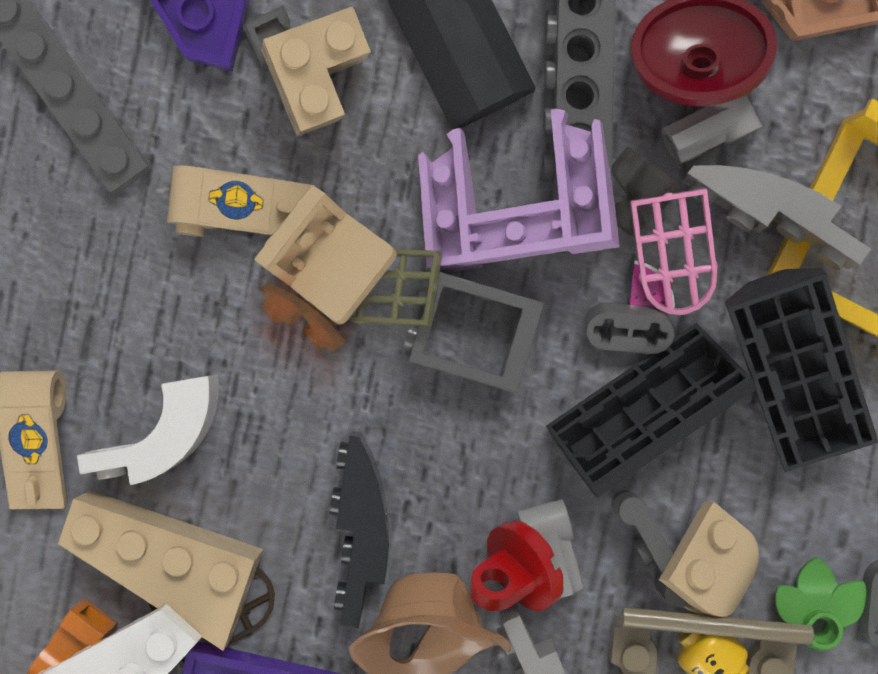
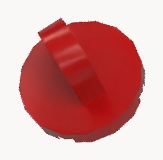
[469,520,563,612]

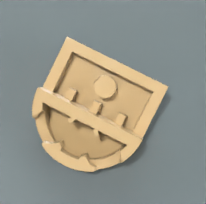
[659,502,759,617]

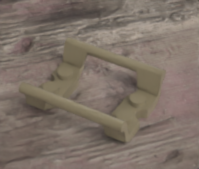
[608,607,814,674]

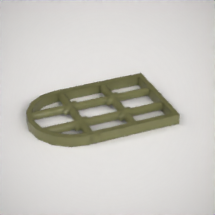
[348,250,442,327]

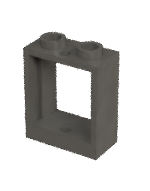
[403,272,544,393]

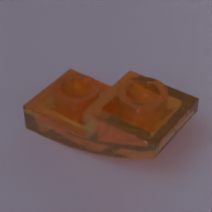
[260,283,349,353]

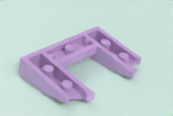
[418,109,620,273]

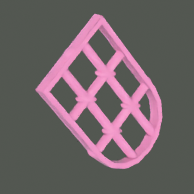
[630,188,718,315]

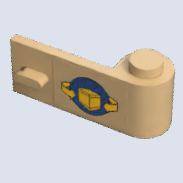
[167,165,315,237]
[0,370,67,509]

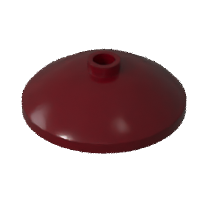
[631,0,777,106]

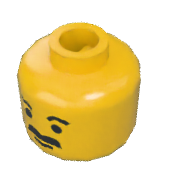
[677,632,749,674]

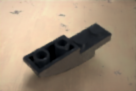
[329,431,389,628]

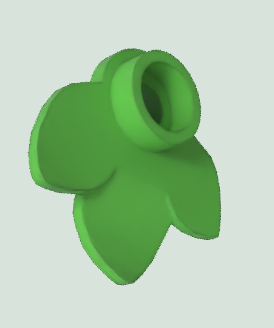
[775,557,867,651]

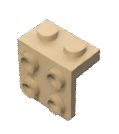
[254,185,397,324]

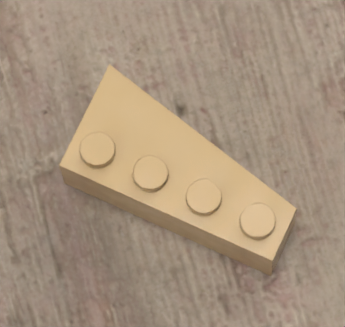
[58,490,263,651]

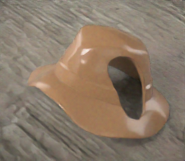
[349,572,511,674]

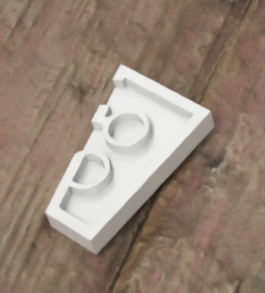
[38,604,202,674]

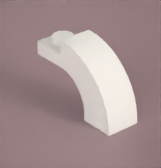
[77,374,219,485]

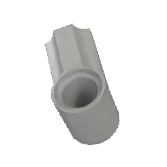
[661,95,762,166]
[517,499,583,598]

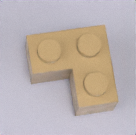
[261,6,371,137]

